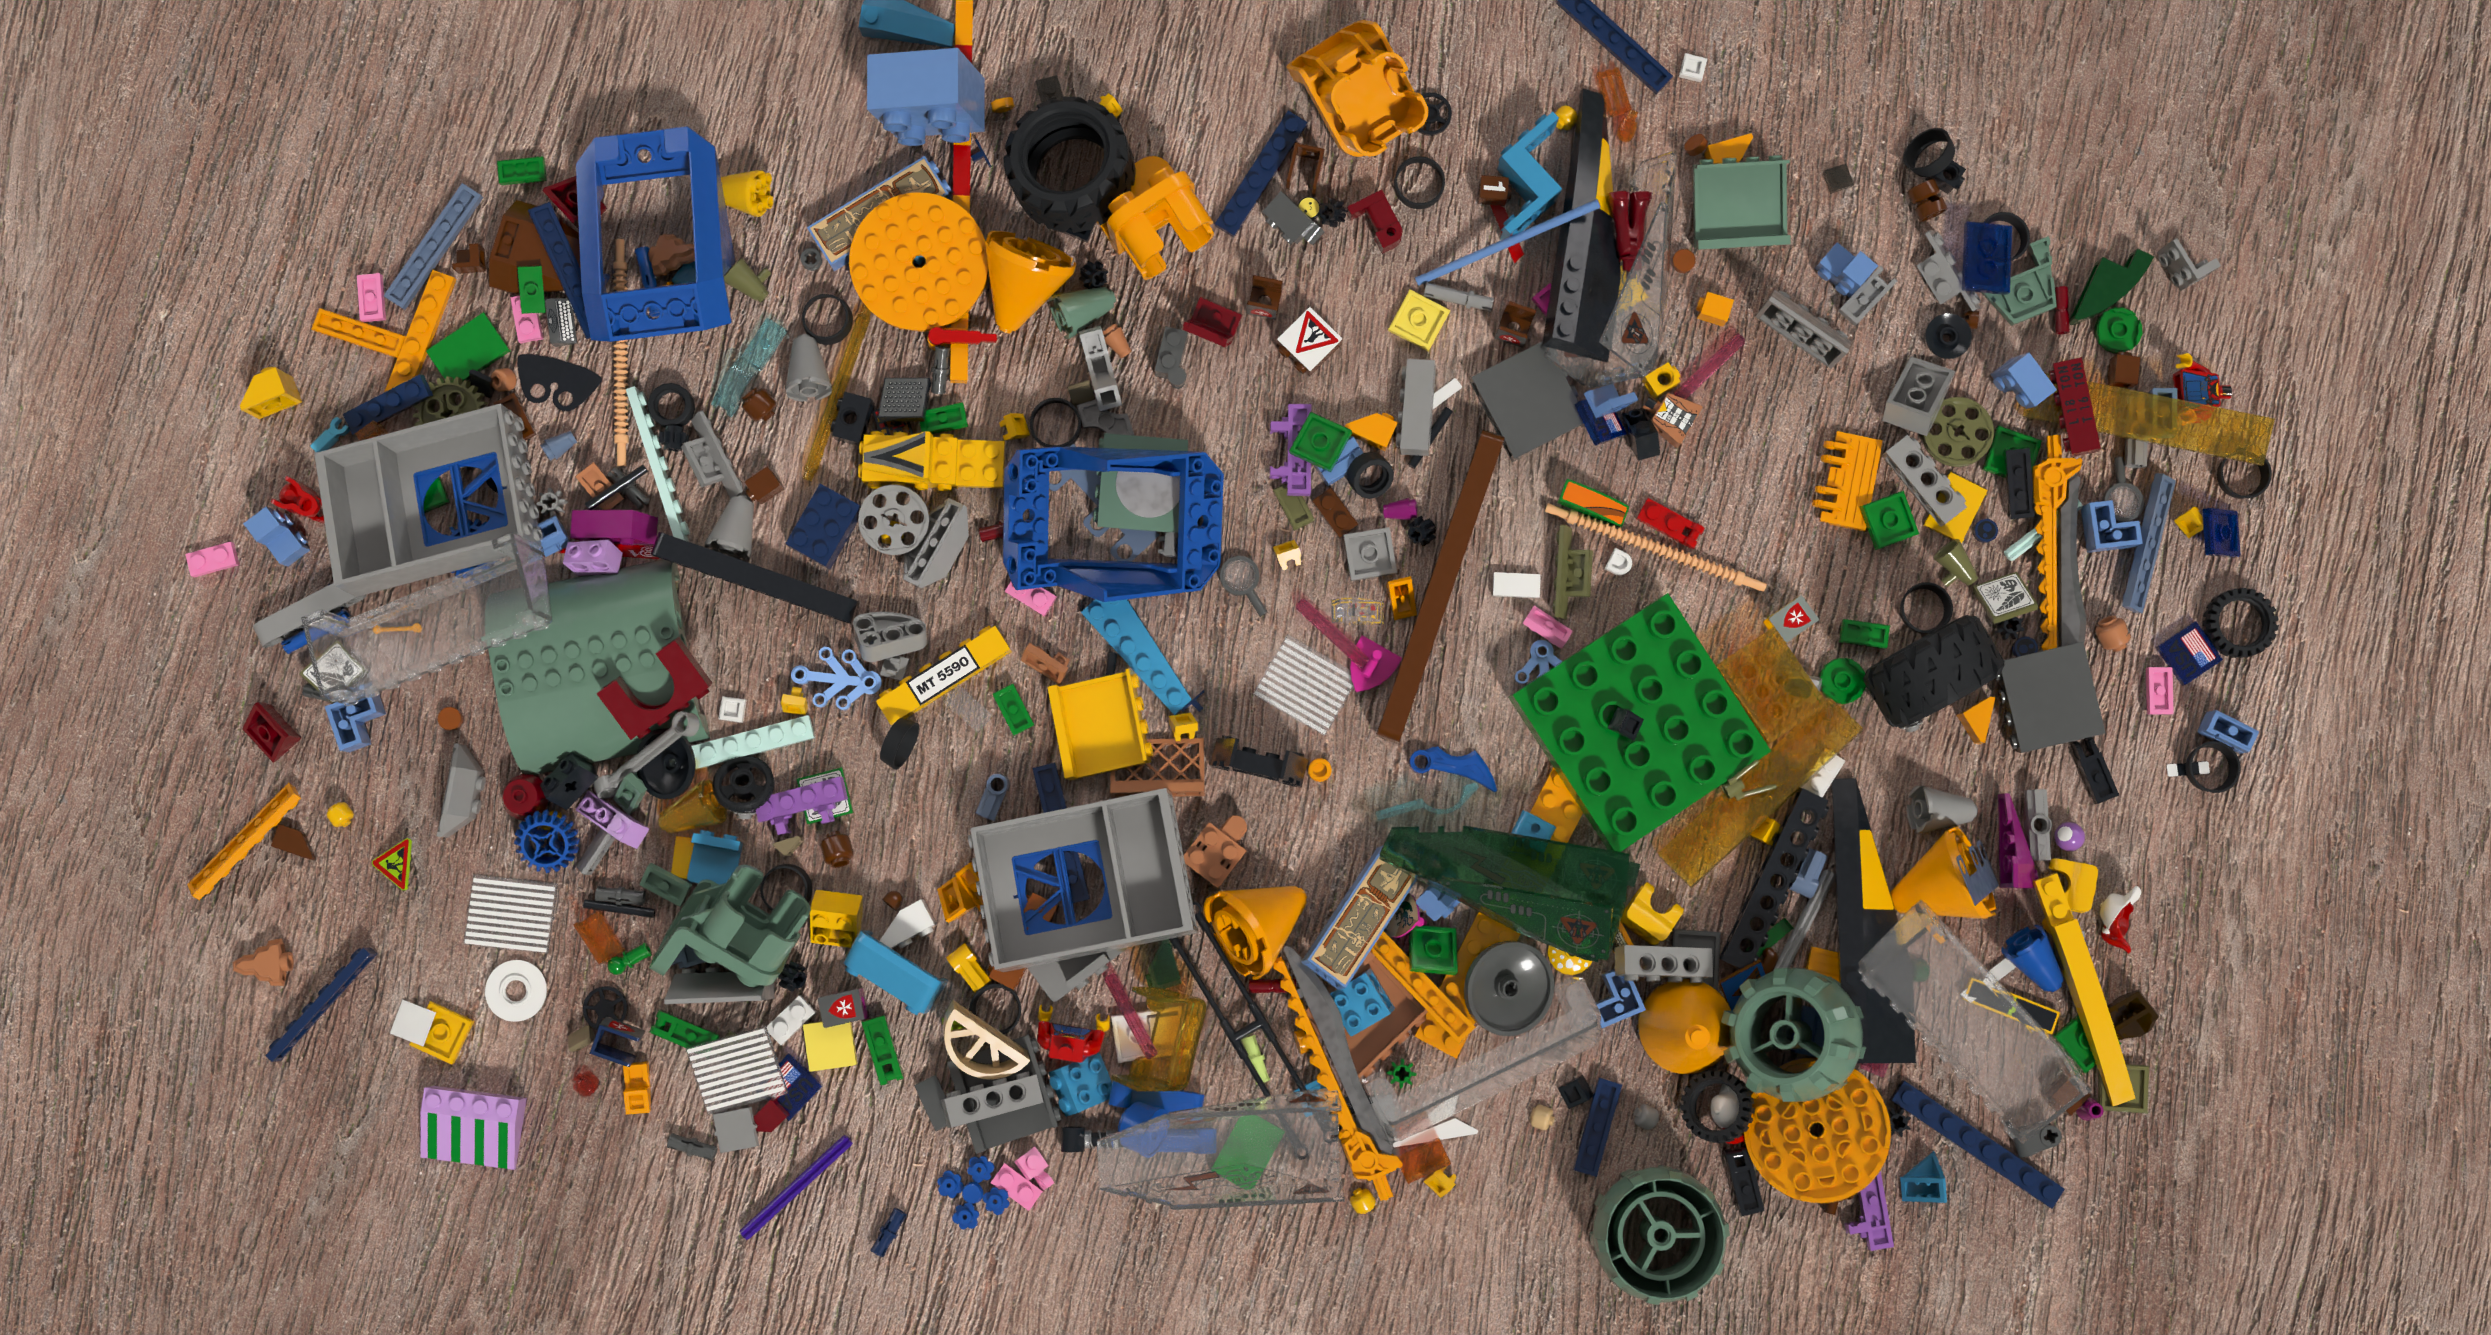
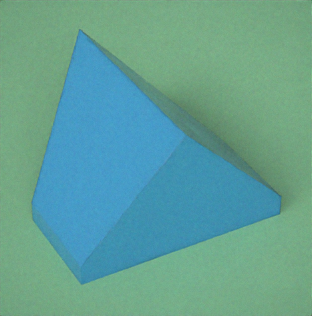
[1900,1151,1947,1203]

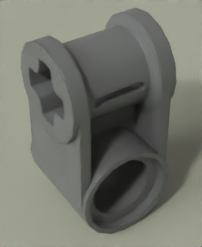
[2011,1123,2062,1158]

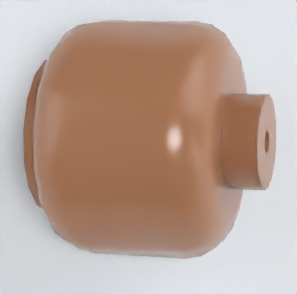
[491,368,517,392]

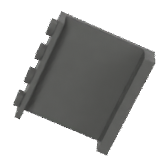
[1470,341,1589,463]
[1995,642,2106,753]
[947,1034,1062,1154]

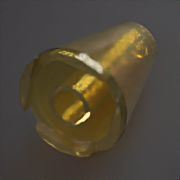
[658,780,727,833]

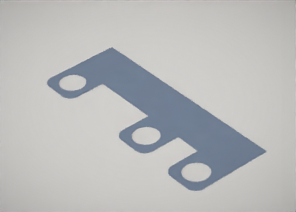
[1049,444,1160,562]
[1956,840,1999,906]

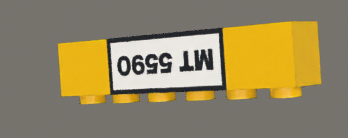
[876,625,1012,725]

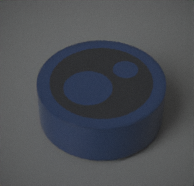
[1973,519,1998,543]
[2012,636,2038,657]

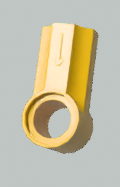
[946,943,991,993]

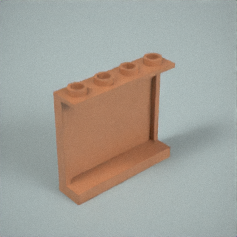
[1306,951,1428,1078]

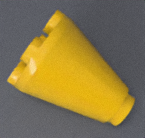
[721,170,773,217]

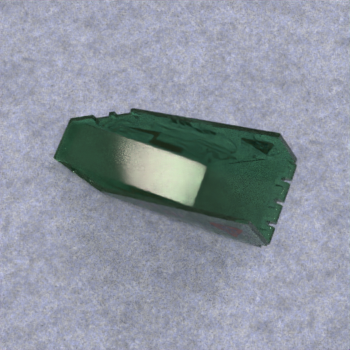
[1379,826,1630,962]

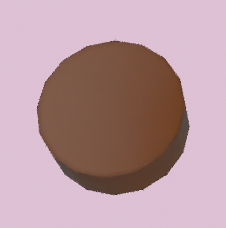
[1684,134,1708,156]
[1672,249,1696,273]
[438,707,463,731]

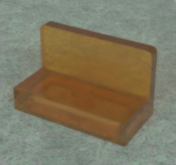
[573,911,625,964]
[1398,1137,1451,1184]

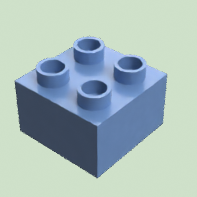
[867,48,985,146]

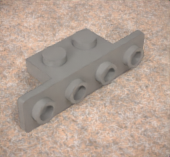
[1916,230,1981,311]
[681,410,743,499]

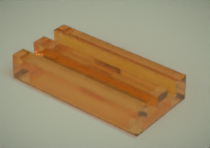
[1596,67,1631,118]

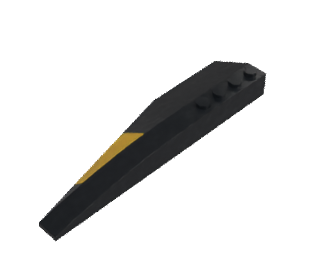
[1542,89,1621,363]
[1832,778,1916,1063]

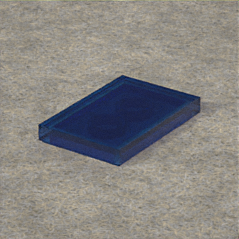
[1962,221,2012,295]

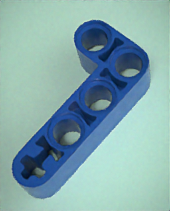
[1108,1079,1205,1118]

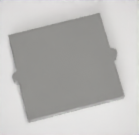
[713,1107,759,1153]

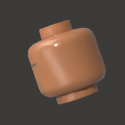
[2095,616,2131,652]

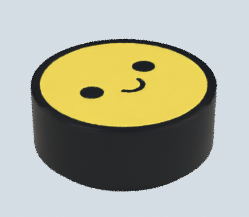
[1298,197,1320,220]

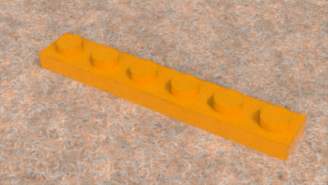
[384,270,457,392]
[187,782,301,900]
[1370,931,1476,1044]

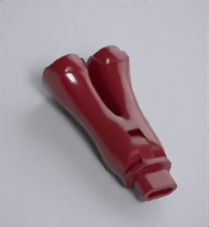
[1608,191,1652,271]

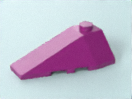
[1998,793,2038,889]

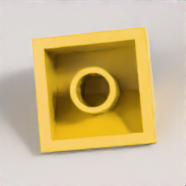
[240,367,302,419]

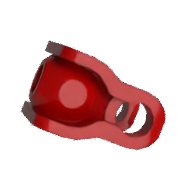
[270,476,325,523]

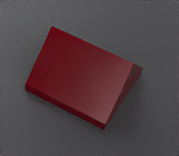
[543,176,607,229]
[243,702,301,763]

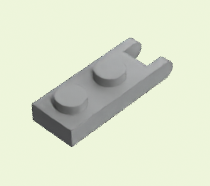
[1838,266,1897,326]

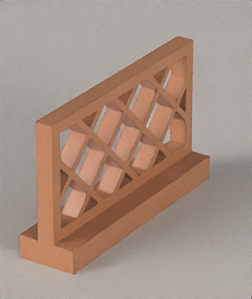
[1110,738,1205,798]

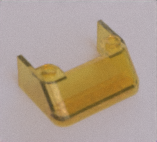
[1111,987,1206,1091]

